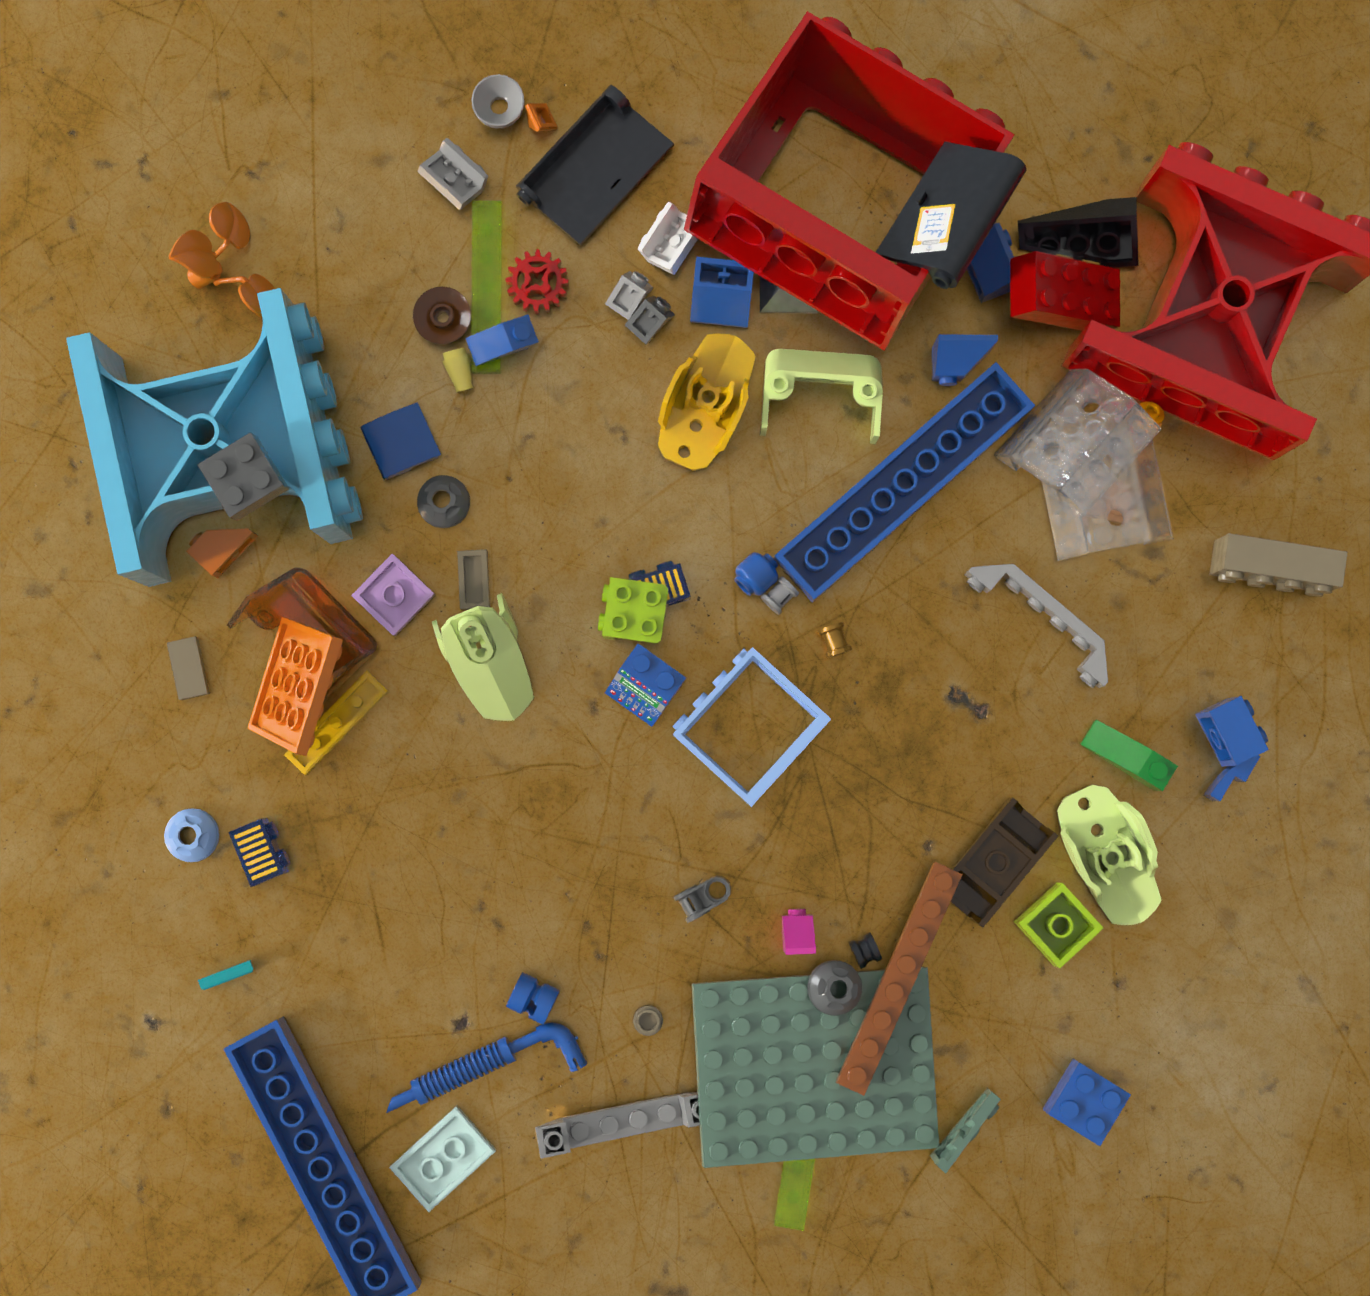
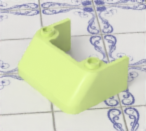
[760,349,883,444]

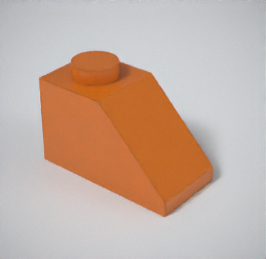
[186,528,258,578]

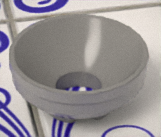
[471,74,524,129]

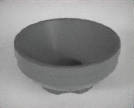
[417,475,470,528]
[807,960,862,1016]

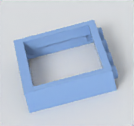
[672,647,831,807]

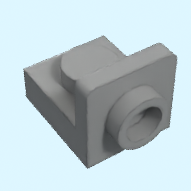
[605,271,653,320]

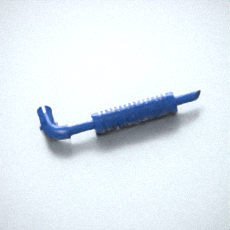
[386,1022,588,1113]

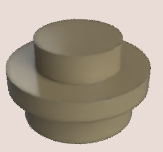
[633,1005,663,1036]

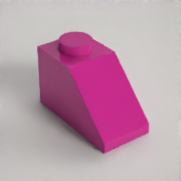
[782,909,816,955]

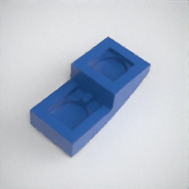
[1203,755,1261,801]

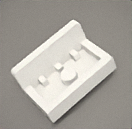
[638,202,698,275]

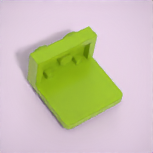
[598,577,668,643]

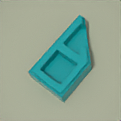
[198,960,254,990]

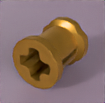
[818,622,852,658]

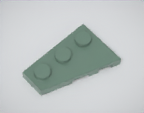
[930,1087,1001,1173]

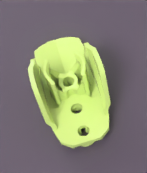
[432,593,534,721]
[1057,785,1162,925]

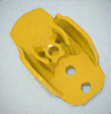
[658,333,756,471]

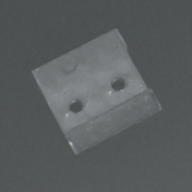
[994,369,1161,517]
[1035,425,1174,561]

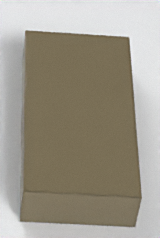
[457,549,490,610]
[167,636,210,701]

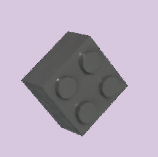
[197,432,289,521]

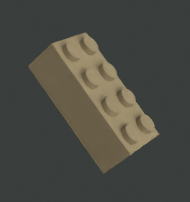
[1209,533,1348,597]

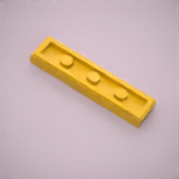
[284,670,389,775]

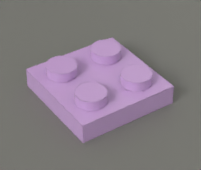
[351,554,436,637]

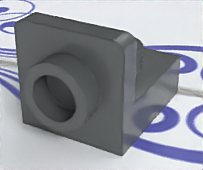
[625,296,675,344]

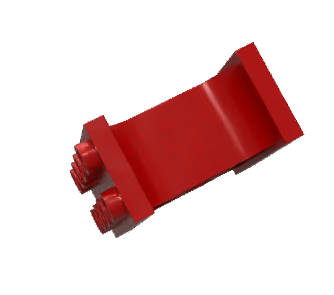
[1061,142,1370,460]

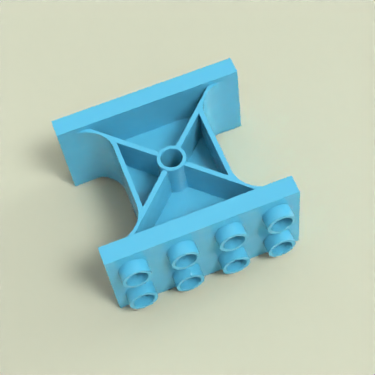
[66,288,363,587]

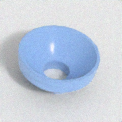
[164,808,219,862]

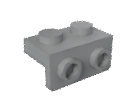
[418,138,488,210]

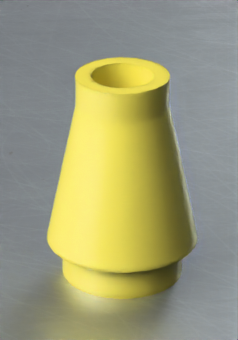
[442,347,473,392]

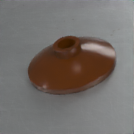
[413,286,471,345]

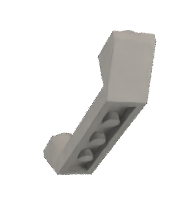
[964,564,1108,688]
[535,1092,700,1159]

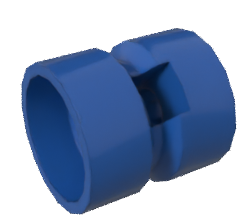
[506,972,560,1025]

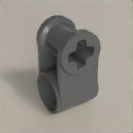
[673,875,731,923]

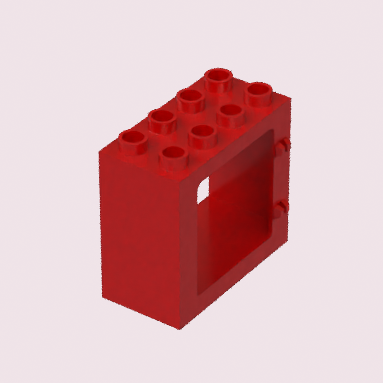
[684,11,1015,351]

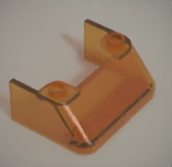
[227,568,377,698]

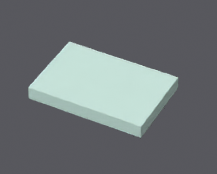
[389,1106,496,1212]

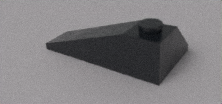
[1018,197,1139,268]

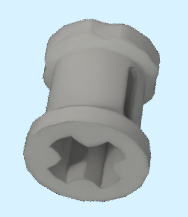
[760,576,799,615]

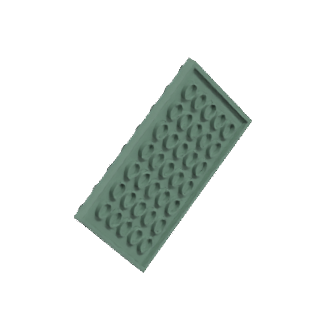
[692,967,939,1168]

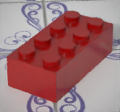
[1010,251,1121,331]

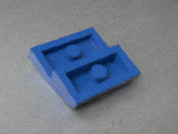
[360,402,441,480]

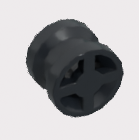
[849,932,882,969]

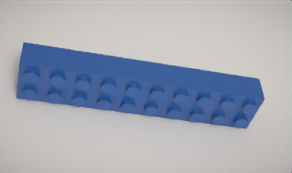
[774,362,1035,603]
[224,1016,422,1296]

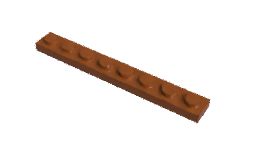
[836,862,963,1096]

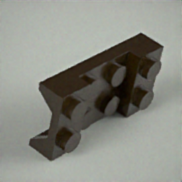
[951,797,1059,928]

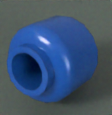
[734,552,778,596]

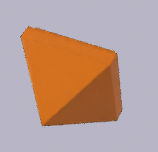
[525,103,558,132]

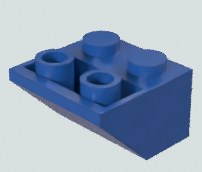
[967,222,1017,303]
[690,256,754,328]

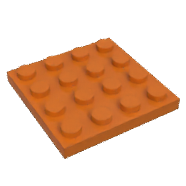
[247,617,343,756]

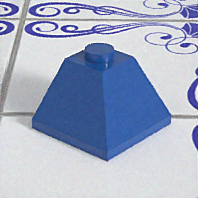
[932,334,998,386]

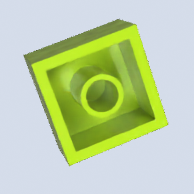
[1014,882,1104,969]

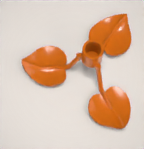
[168,202,275,320]

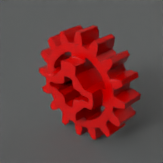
[505,249,569,315]

